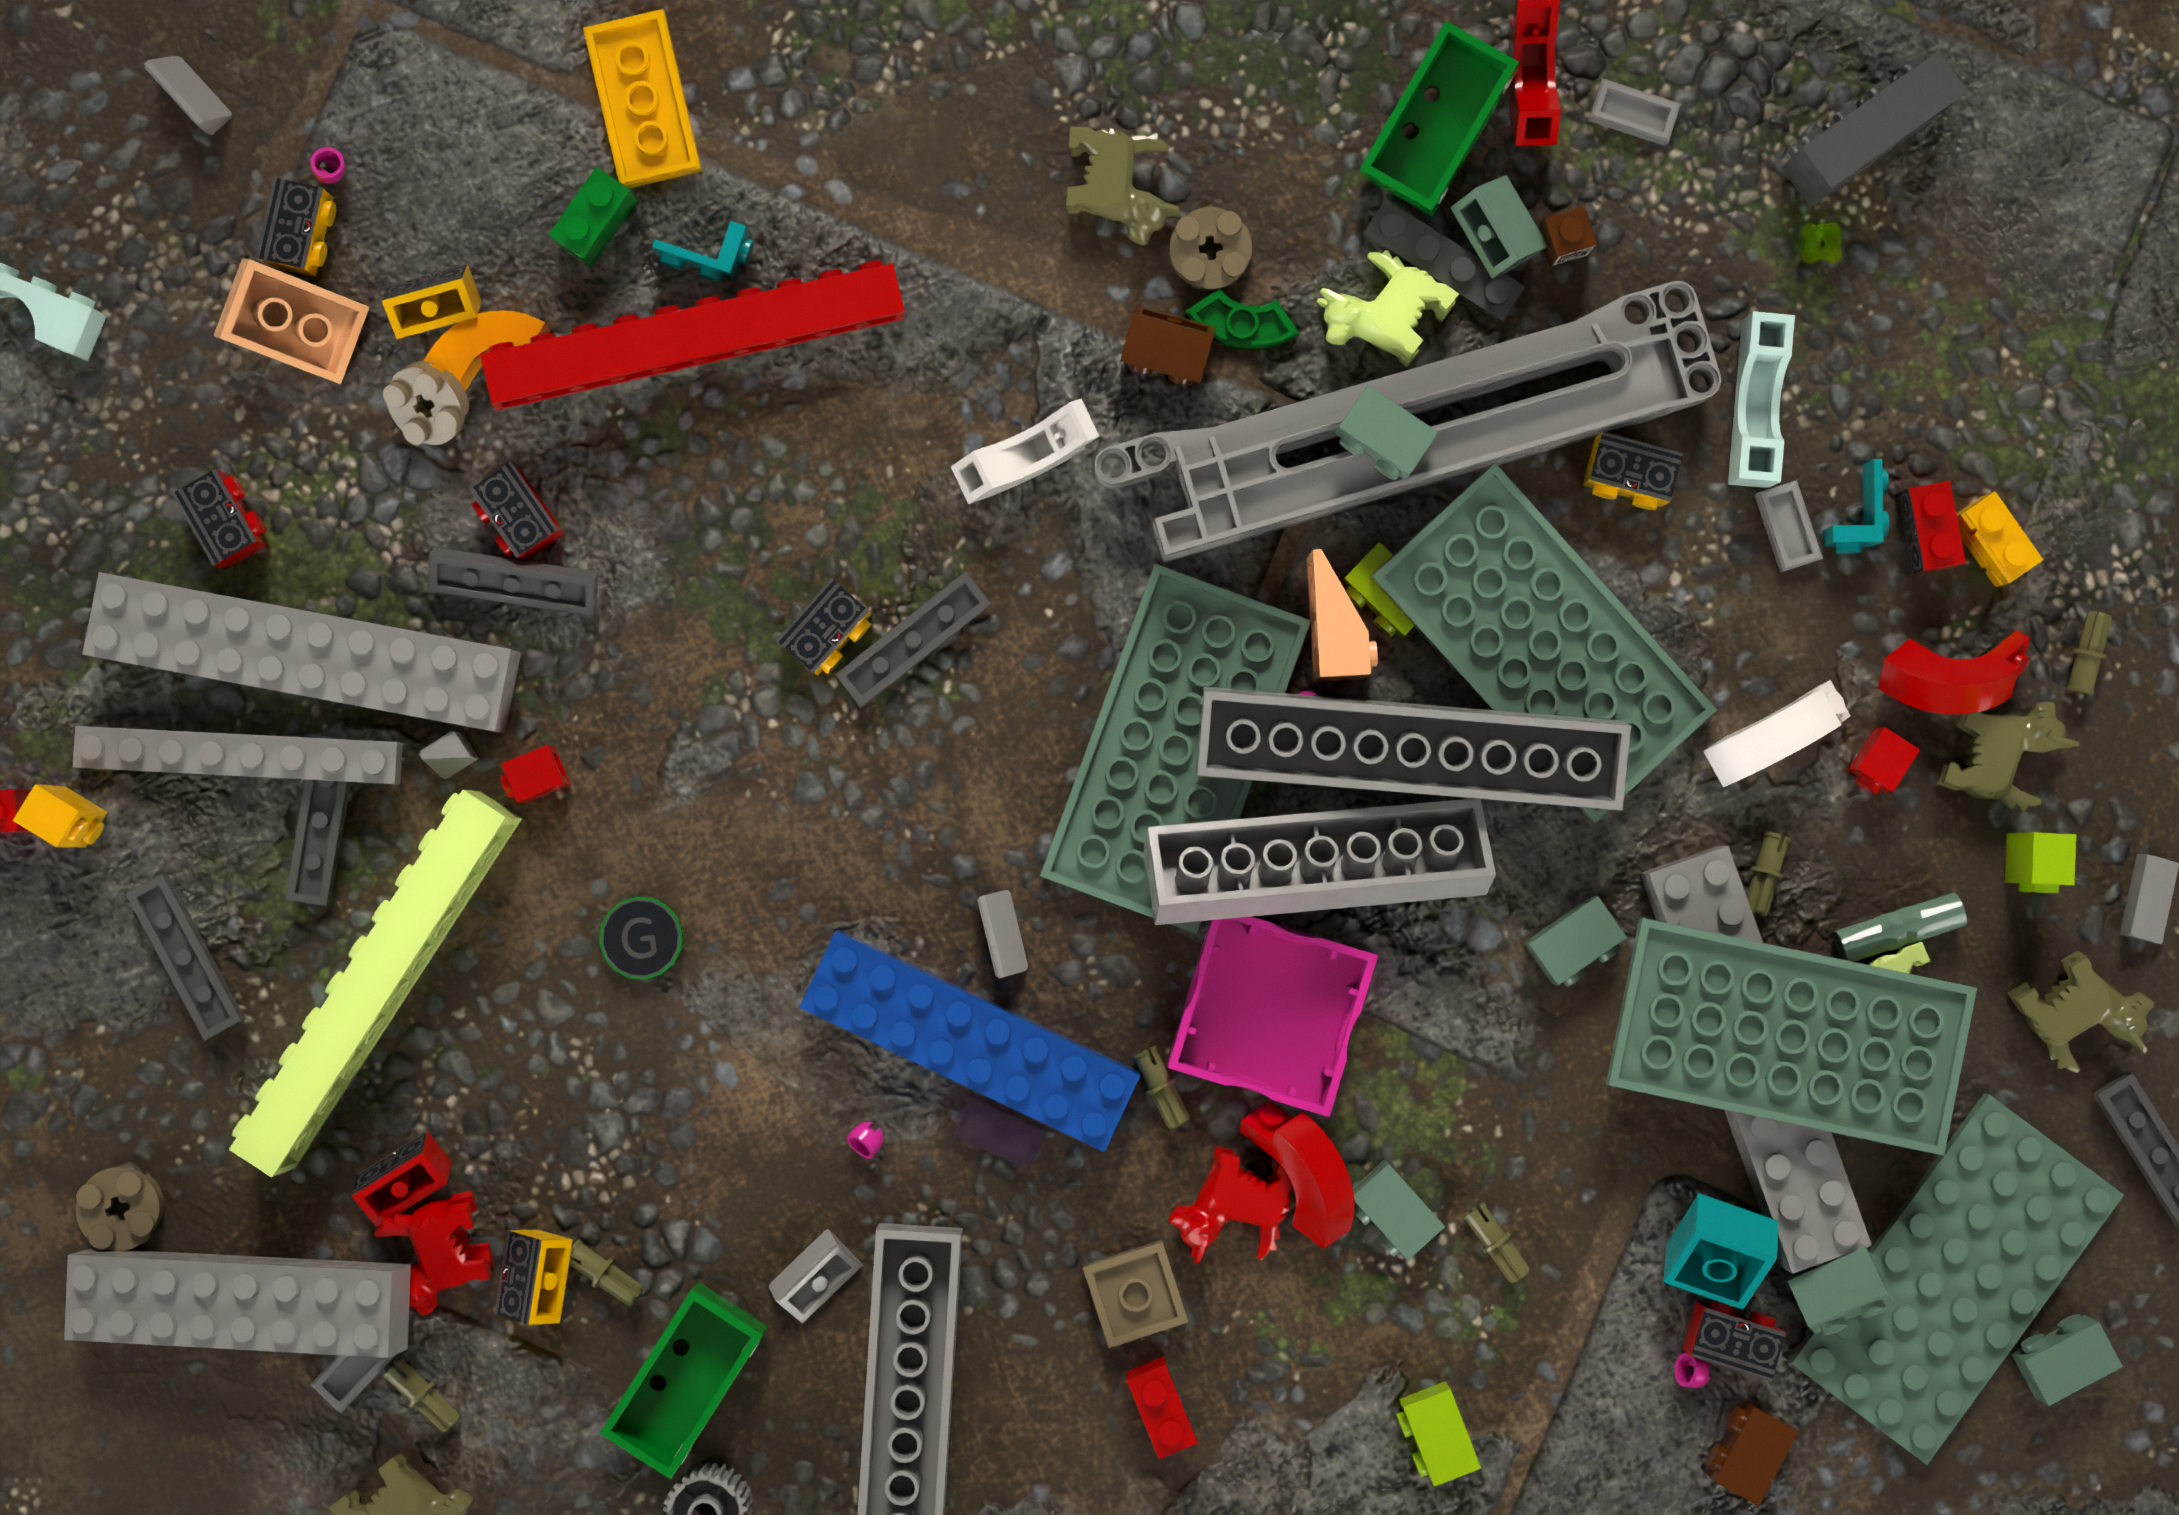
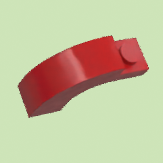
[1508,0,1561,146]
[1878,630,2030,715]
[1239,1101,1355,1250]

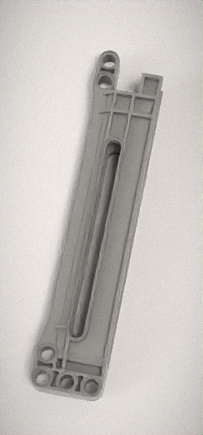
[1094,281,1721,564]

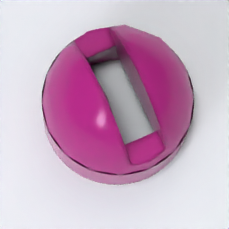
[310,147,346,184]
[846,1122,884,1159]
[1674,1353,1711,1388]

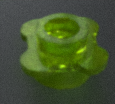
[1800,222,1842,264]

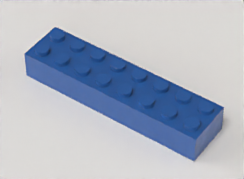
[799,930,1141,1152]

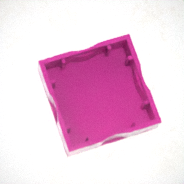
[1166,916,1378,1117]

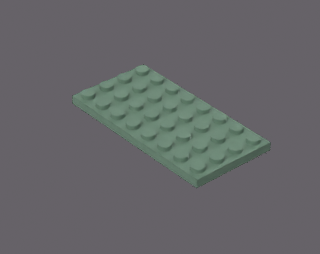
[1370,463,1717,823]
[1040,564,1311,934]
[1606,917,1977,1156]
[1788,1093,2124,1465]

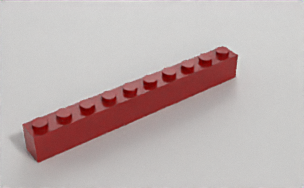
[480,260,905,411]

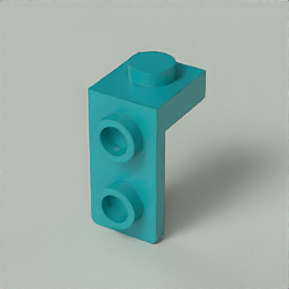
[652,221,754,283]
[1823,459,1889,554]

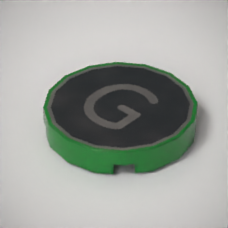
[599,897,684,980]

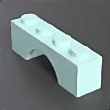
[0,263,107,361]
[1728,311,1795,488]

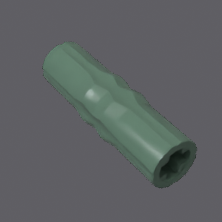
[1833,892,1967,962]

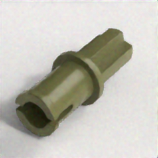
[2066,611,2112,695]
[1747,832,1791,916]
[1132,1045,1189,1129]
[1462,1202,1529,1283]
[569,1239,643,1306]
[384,1357,459,1432]

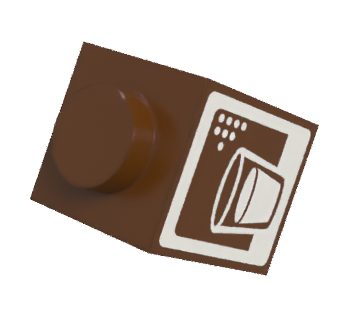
[1538,205,1597,267]

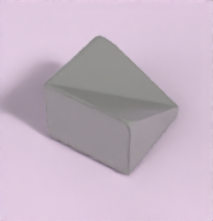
[419,731,479,779]

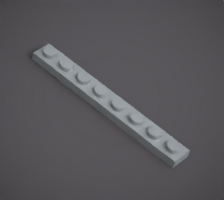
[73,726,403,785]

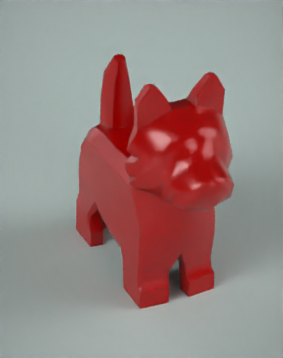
[1168,1146,1294,1264]
[374,1190,494,1315]

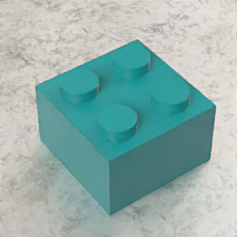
[1663,1193,1779,1310]

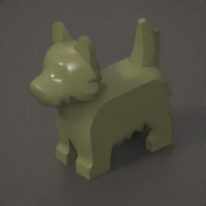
[1066,126,1181,246]
[1936,702,2080,812]
[2007,951,2154,1073]
[329,1452,473,1515]

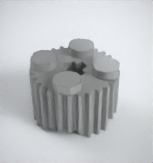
[663,1461,753,1515]

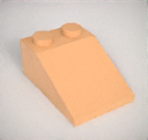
[214,258,369,384]
[1306,549,1378,682]

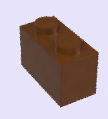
[1120,305,1216,385]
[1706,1399,1799,1506]

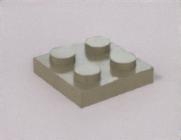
[1083,1240,1188,1348]

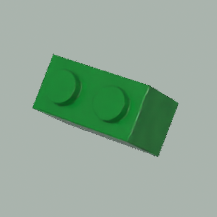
[548,167,638,268]

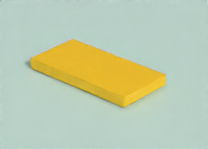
[583,9,702,189]

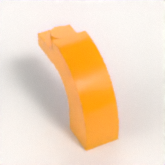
[423,310,553,392]

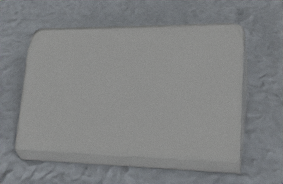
[144,56,232,135]
[2119,854,2179,944]
[977,890,1028,979]
[769,1229,863,1324]

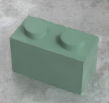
[1450,175,1548,279]
[1335,384,1439,480]
[1523,896,1627,987]
[1353,1159,1445,1260]
[1787,1247,1894,1336]
[2011,1314,2123,1406]

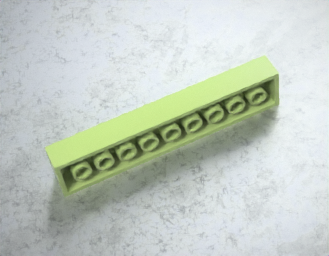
[229,790,522,1177]

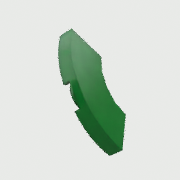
[1185,289,1300,350]

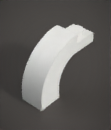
[951,399,1099,504]
[1703,680,1850,787]

